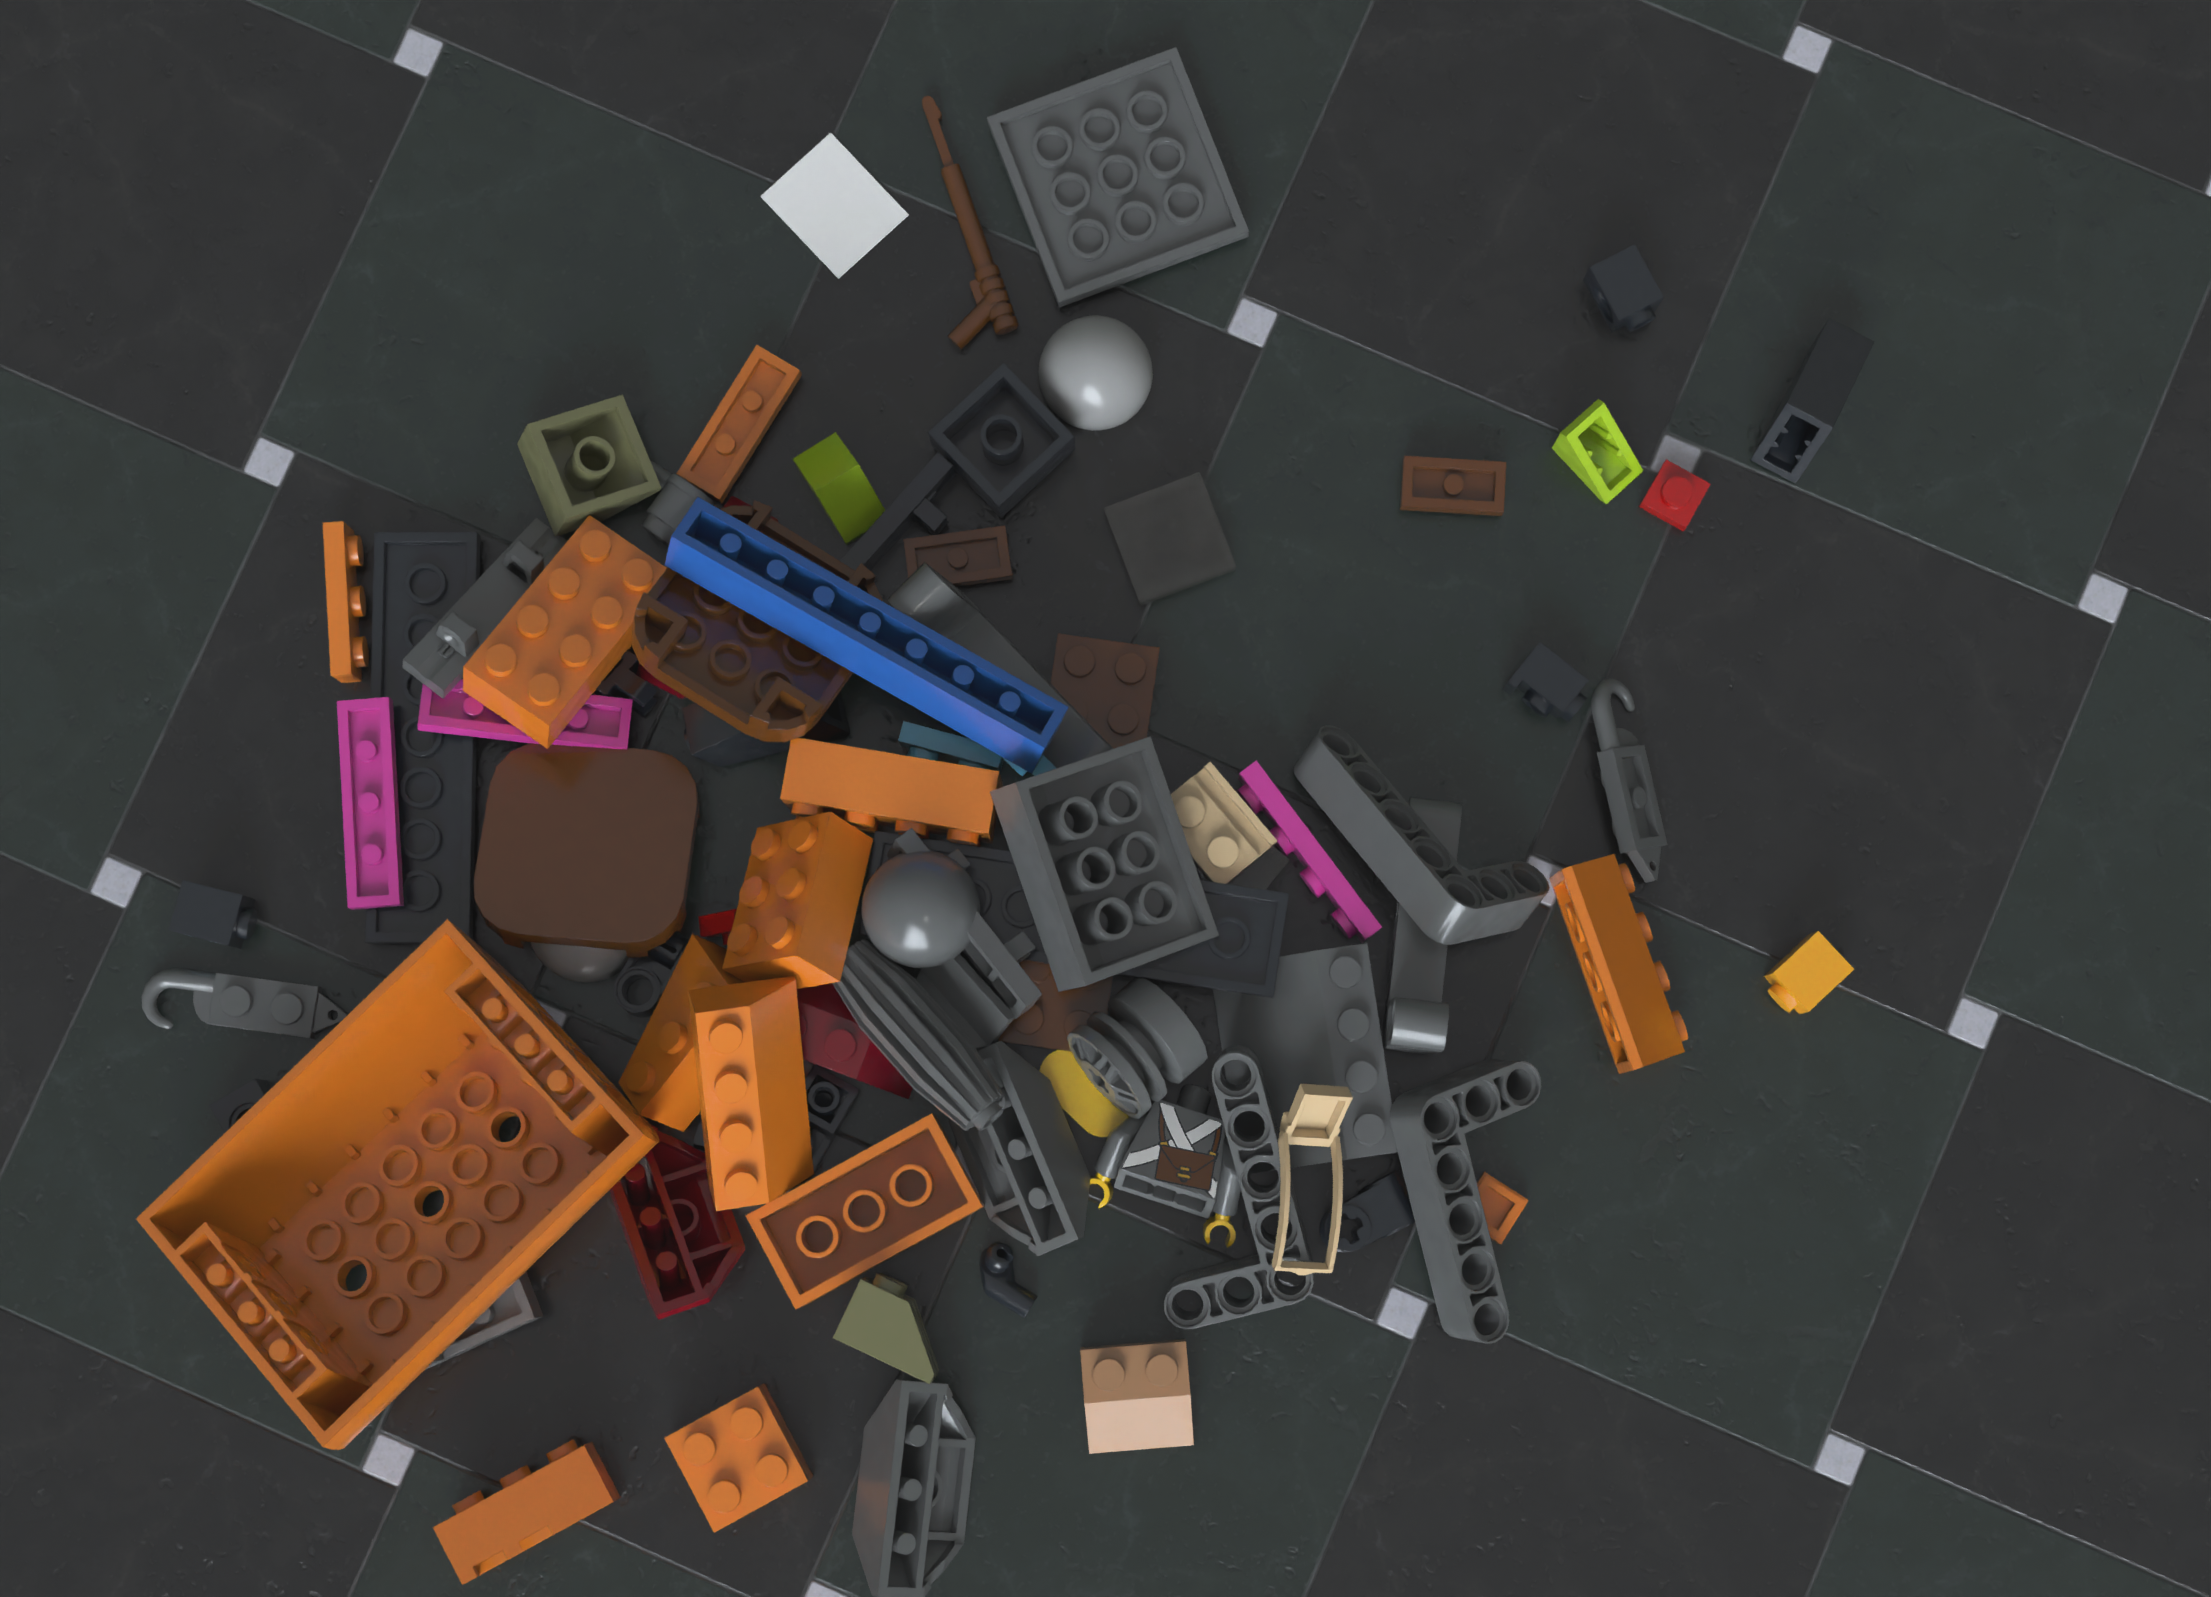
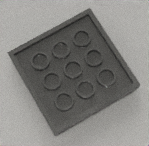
[987,47,1249,308]

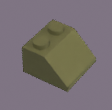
[517,394,661,537]
[833,1272,940,1384]

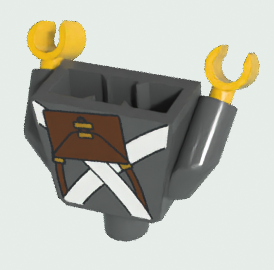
[1090,1085,1241,1247]

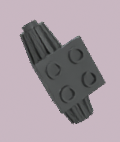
[832,939,1015,1131]

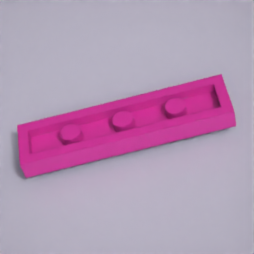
[418,679,633,749]
[337,697,404,910]
[1237,760,1382,943]

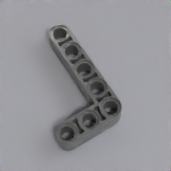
[887,562,1113,768]
[1293,725,1550,945]
[1382,797,1462,1055]
[1164,1045,1315,1329]
[1390,1059,1541,1344]

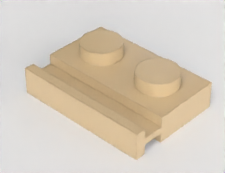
[1171,762,1277,884]

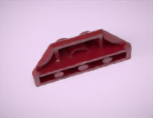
[797,983,913,1099]
[610,1124,746,1320]

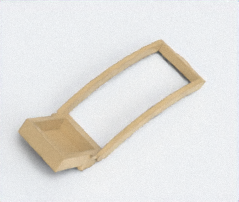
[1272,1084,1353,1275]

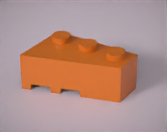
[618,933,744,1132]
[432,1439,621,1585]

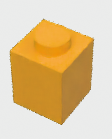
[1764,931,1854,1014]

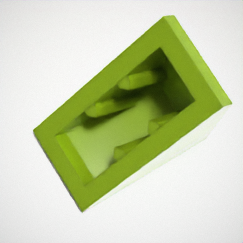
[1552,399,1644,504]
[793,432,885,545]

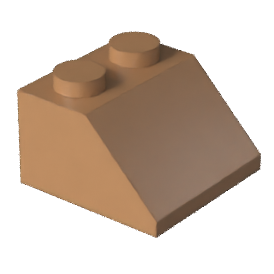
[1080,1339,1194,1454]

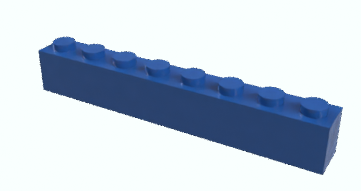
[664,497,1069,774]

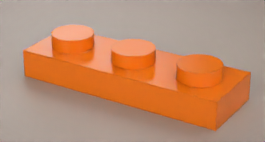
[676,345,802,503]
[323,521,369,683]

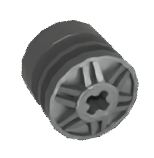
[1067,977,1208,1119]

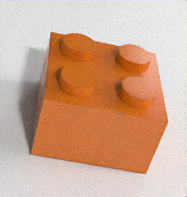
[664,1383,813,1533]

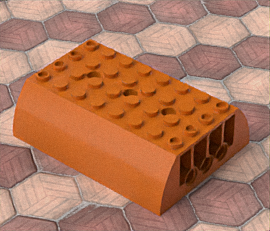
[136,919,659,1450]

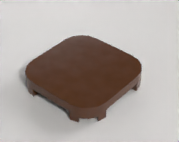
[632,500,883,742]
[474,743,701,958]

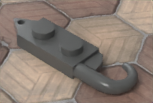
[1591,678,1668,883]
[141,968,348,1039]

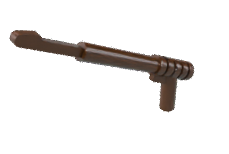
[922,96,1019,350]

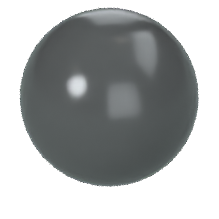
[861,850,980,968]

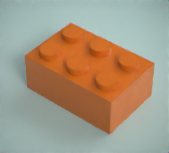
[722,812,873,989]

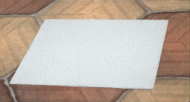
[760,133,909,279]

